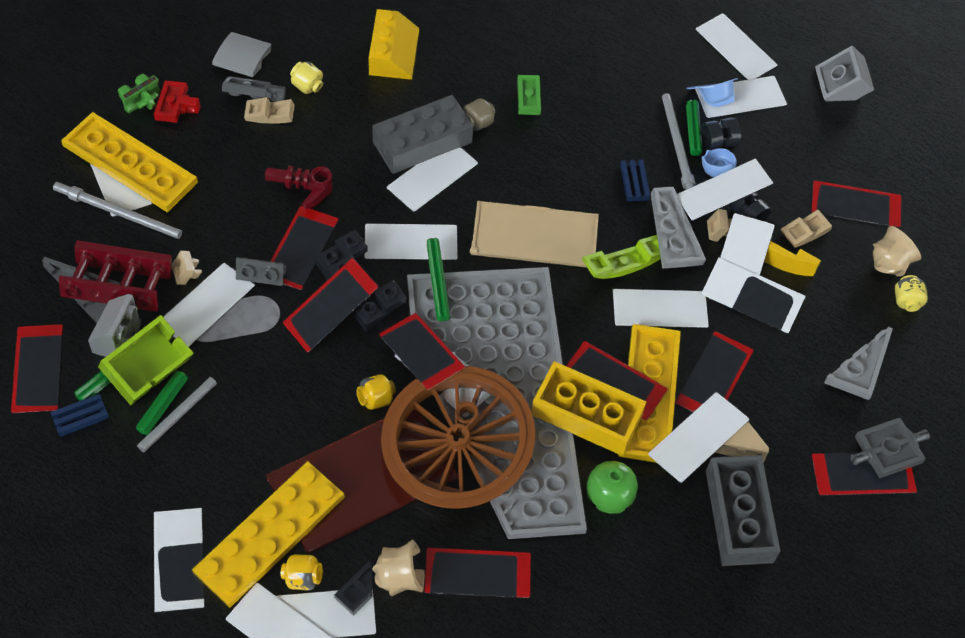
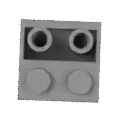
[88,294,141,357]

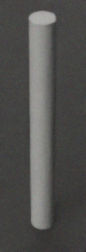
[137,377,217,452]

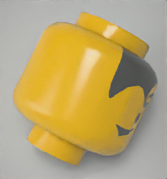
[357,374,396,410]
[281,554,323,591]

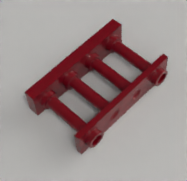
[58,240,173,312]

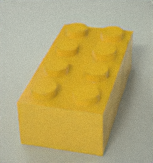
[531,361,646,456]

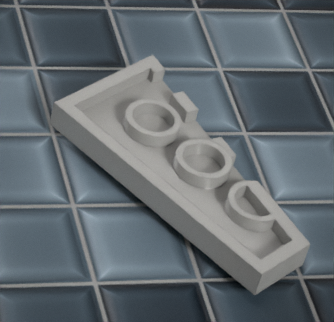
[651,187,706,269]

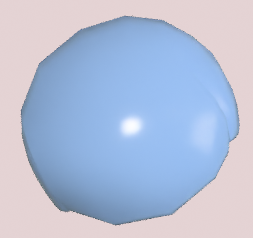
[702,148,737,178]

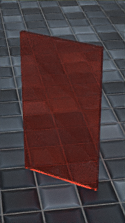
[266,409,459,553]

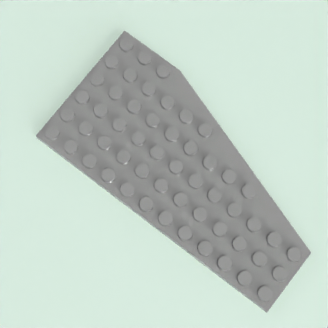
[407,267,587,539]

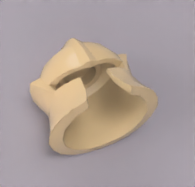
[873,226,921,276]
[372,540,425,596]

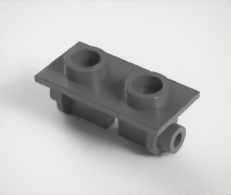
[236,257,287,286]

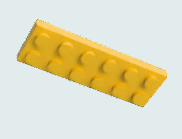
[61,112,198,213]
[618,324,681,463]
[192,461,345,608]

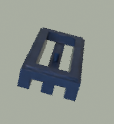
[620,160,650,201]
[50,394,109,437]

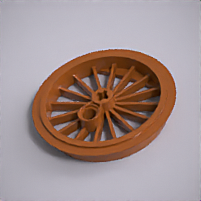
[381,366,535,509]

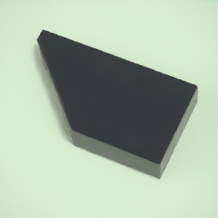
[334,561,372,616]

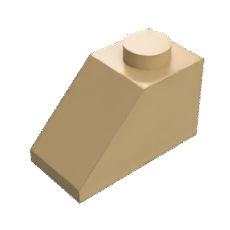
[715,422,769,462]

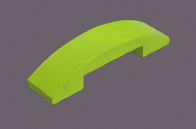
[582,235,661,279]

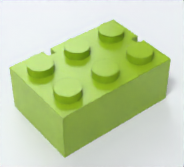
[98,315,193,405]

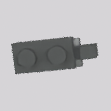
[222,76,286,102]

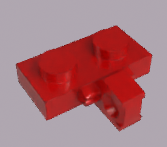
[154,81,201,123]

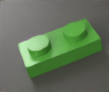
[517,75,541,115]

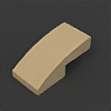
[244,97,294,124]
[781,210,832,248]

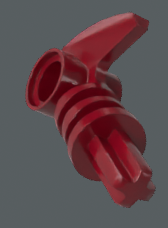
[265,165,332,209]

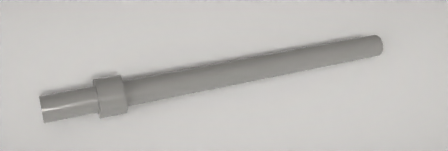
[662,93,696,190]
[53,182,182,239]

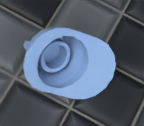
[687,78,738,107]

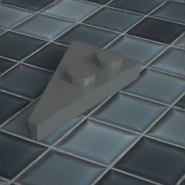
[42,257,121,323]

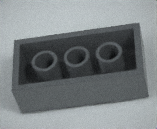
[372,95,473,174]
[706,455,780,566]

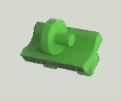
[118,74,161,113]

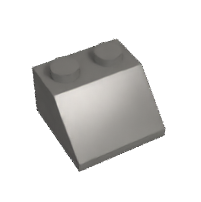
[815,46,874,101]

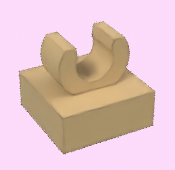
[707,209,732,241]
[172,251,202,285]

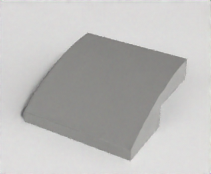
[212,32,271,77]

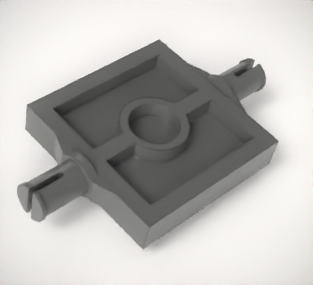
[851,418,930,478]

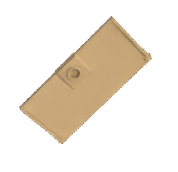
[470,201,598,267]

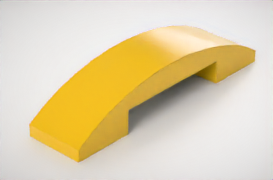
[764,241,821,276]

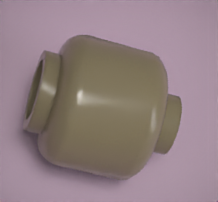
[463,98,495,131]

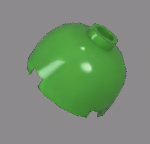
[586,461,638,514]

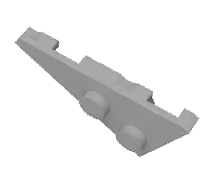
[824,327,893,400]

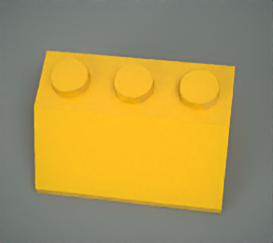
[369,9,419,80]

